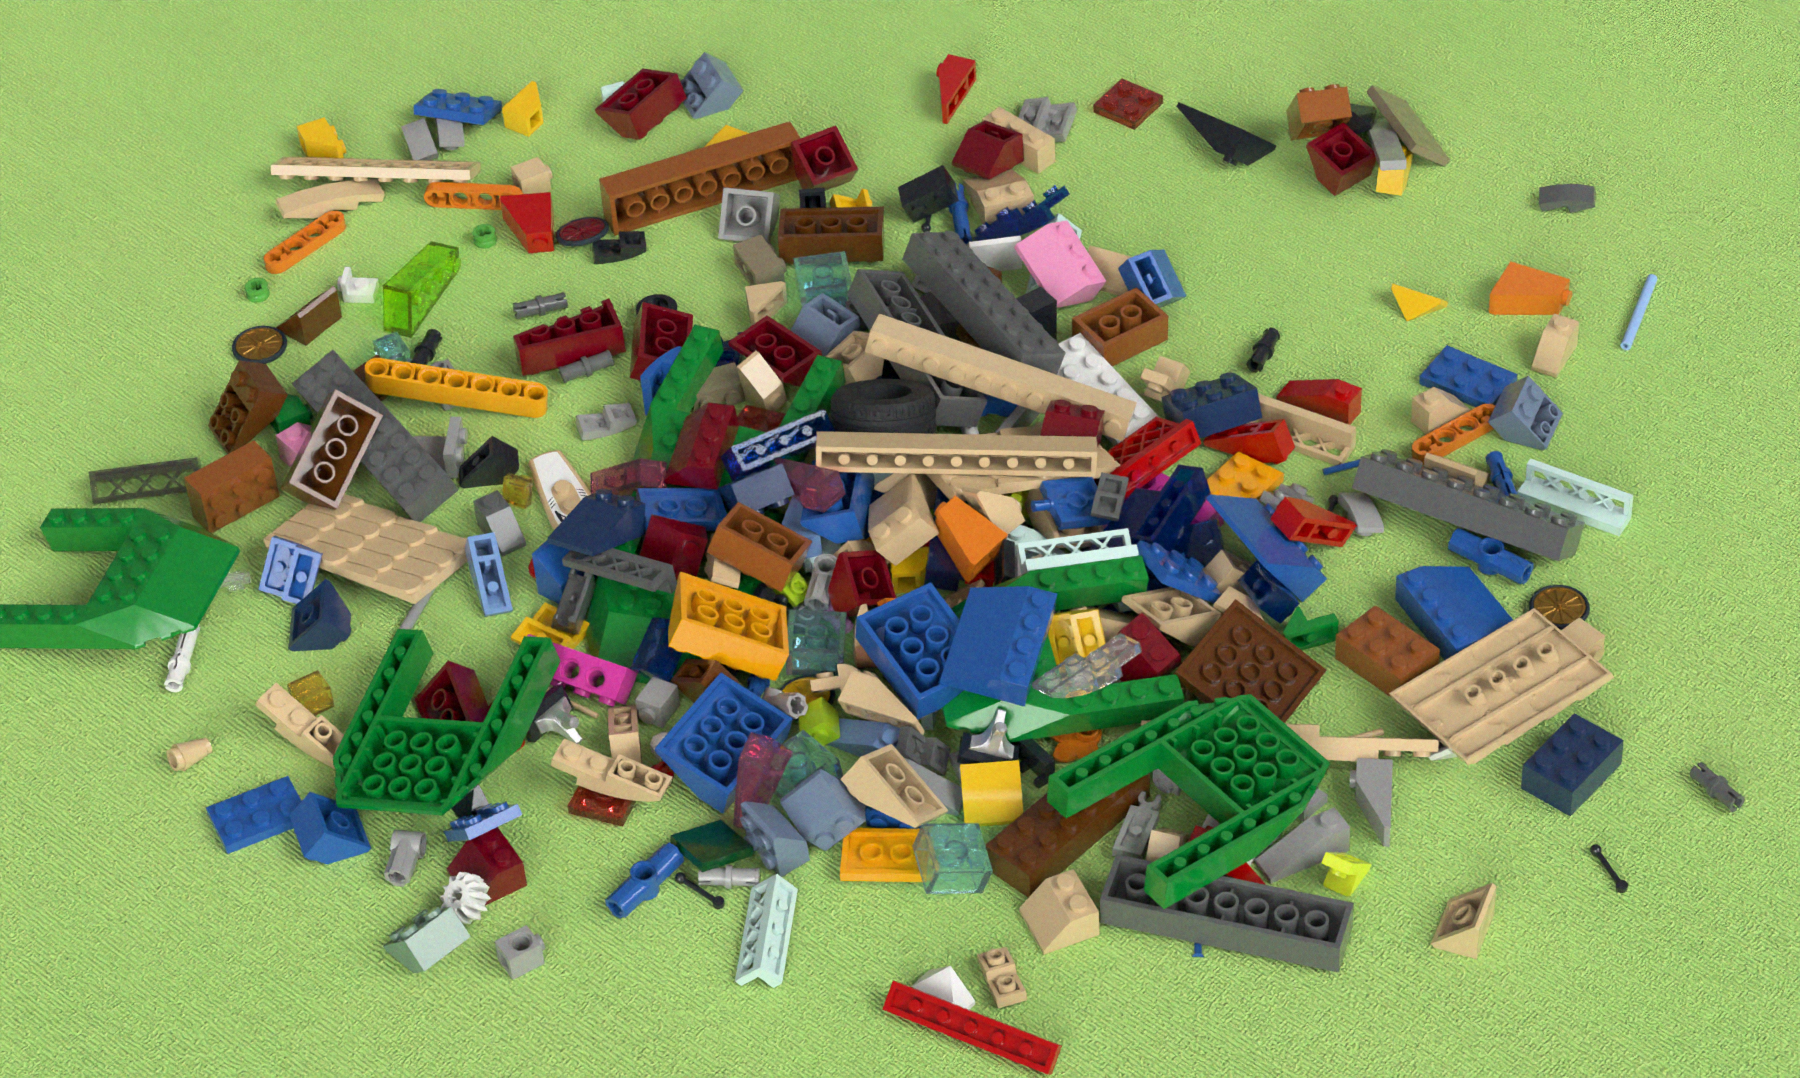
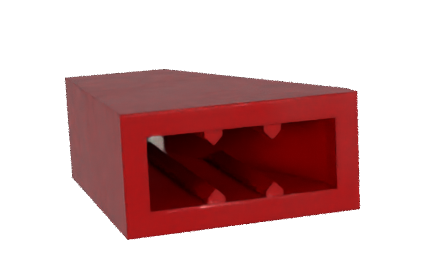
[500,192,554,253]

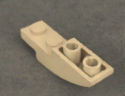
[704,533,741,589]
[255,682,344,769]
[551,738,672,802]

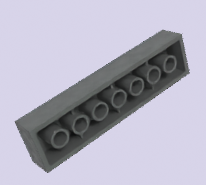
[902,231,1066,375]
[847,269,987,427]
[292,350,459,522]
[1352,449,1585,561]
[1100,854,1354,973]

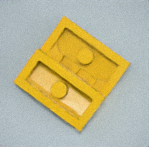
[510,602,590,649]
[1048,609,1111,673]
[960,760,1023,827]

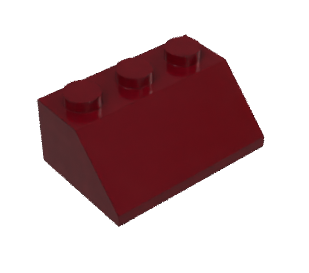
[595,68,687,140]
[629,302,693,381]
[728,315,822,387]
[664,402,739,490]
[414,660,490,722]

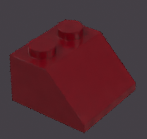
[1306,122,1377,196]
[791,125,858,191]
[1040,400,1105,448]
[639,514,708,580]
[828,550,896,617]
[1107,613,1182,682]
[447,827,527,905]

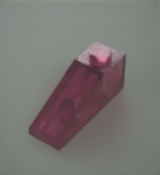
[590,458,667,496]
[774,458,846,512]
[733,732,793,829]

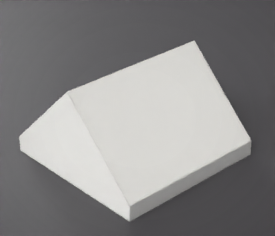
[966,236,1022,271]

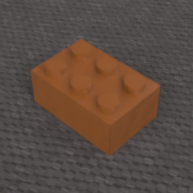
[1286,84,1352,141]
[1072,287,1169,366]
[184,440,280,533]
[707,502,812,592]
[1335,605,1440,697]

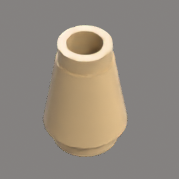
[166,737,212,771]

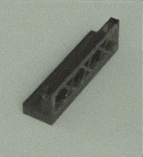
[89,457,201,504]

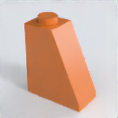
[1489,261,1572,315]
[934,495,1008,583]

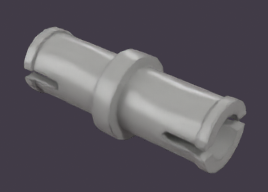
[698,865,760,889]

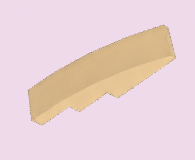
[275,179,385,218]

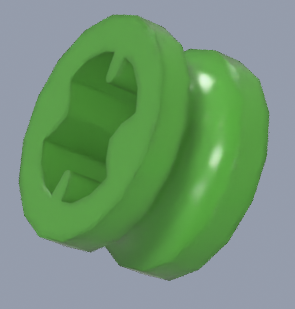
[472,224,497,249]
[245,278,270,303]

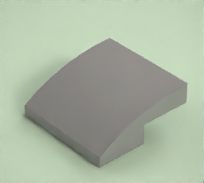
[1018,97,1077,142]

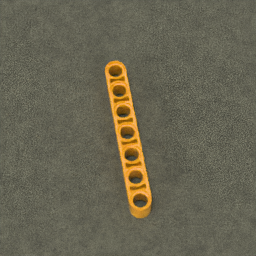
[365,358,548,418]

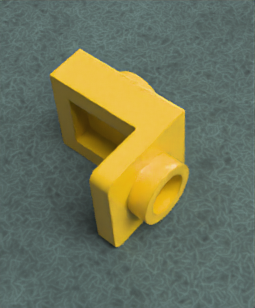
[829,188,872,208]

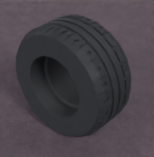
[831,379,936,434]

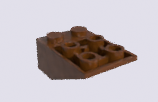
[208,360,288,454]

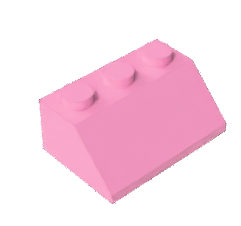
[1014,220,1106,308]

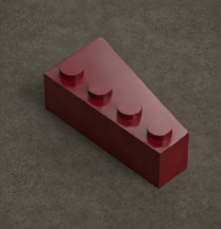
[513,298,626,376]

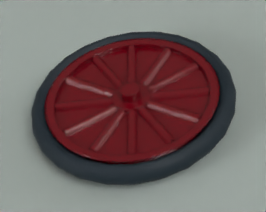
[556,217,609,247]

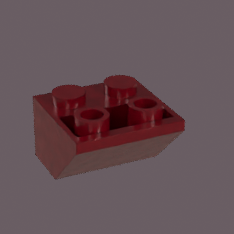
[952,120,1024,180]

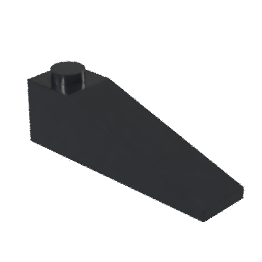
[1176,102,1276,166]

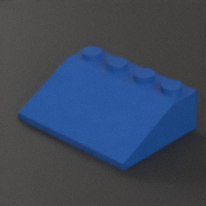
[1206,494,1327,602]
[1395,566,1513,660]
[855,582,964,719]
[939,586,1057,707]
[655,673,793,814]

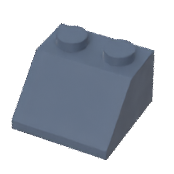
[780,769,866,851]

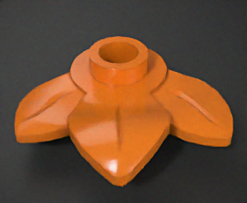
[1050,729,1102,763]

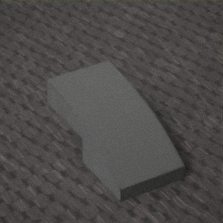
[1539,184,1596,213]
[1091,472,1129,521]
[896,726,950,776]

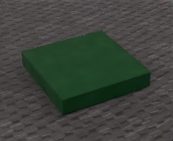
[670,819,753,872]

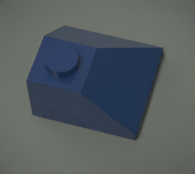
[288,579,351,652]

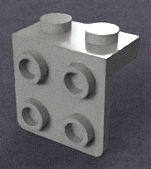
[414,417,468,478]

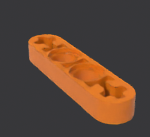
[424,182,523,210]
[264,211,346,274]
[1412,404,1495,465]

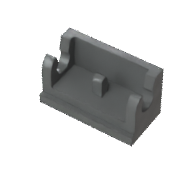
[551,569,596,635]

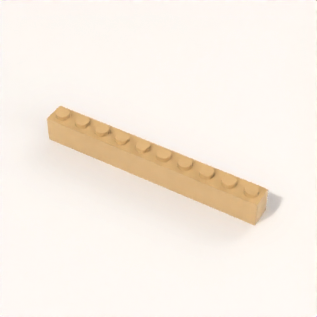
[865,314,1137,441]
[816,431,1097,477]

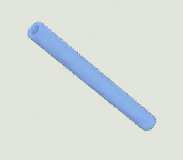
[1620,274,1657,350]

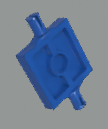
[1030,477,1111,530]

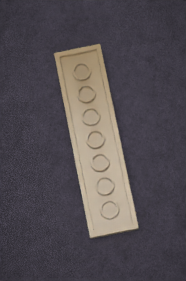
[271,157,481,183]

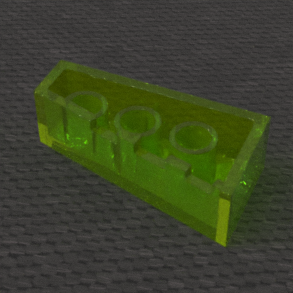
[382,241,461,338]

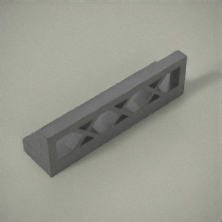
[562,548,677,594]

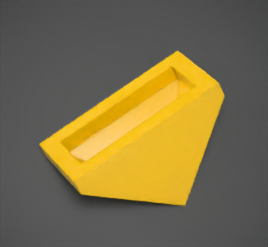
[1391,284,1448,321]

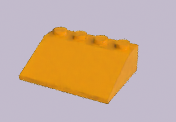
[668,572,789,681]

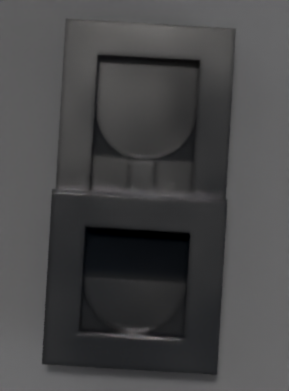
[592,231,647,264]

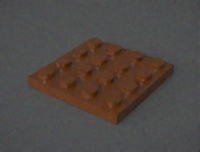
[1174,599,1327,723]

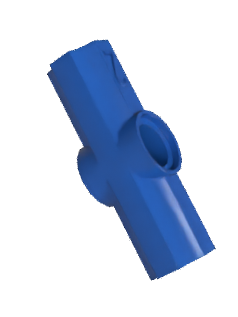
[1448,528,1534,585]
[605,842,684,919]

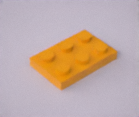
[1196,452,1284,502]
[840,828,934,882]

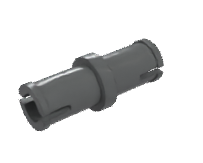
[513,292,568,319]
[558,349,614,383]
[1690,762,1745,812]

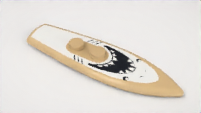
[528,450,591,530]

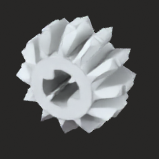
[439,872,491,924]

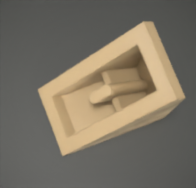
[745,281,788,326]

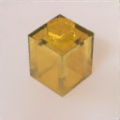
[287,670,334,716]

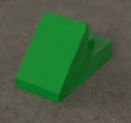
[1283,606,1339,650]

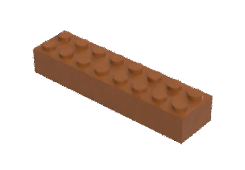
[599,121,800,236]

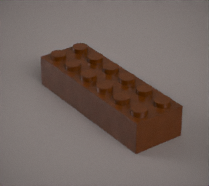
[985,744,1150,898]

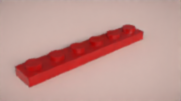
[882,980,1062,1075]

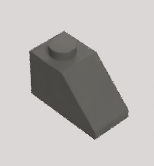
[473,490,527,557]

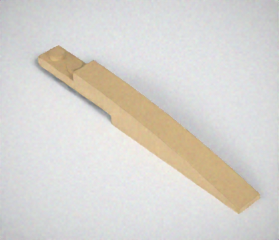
[1141,720,1438,761]

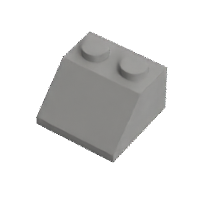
[718,188,780,243]

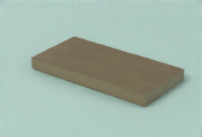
[1367,85,1450,166]

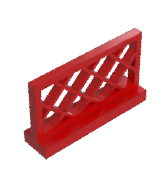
[1094,416,1202,499]

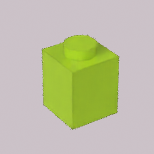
[799,696,840,750]

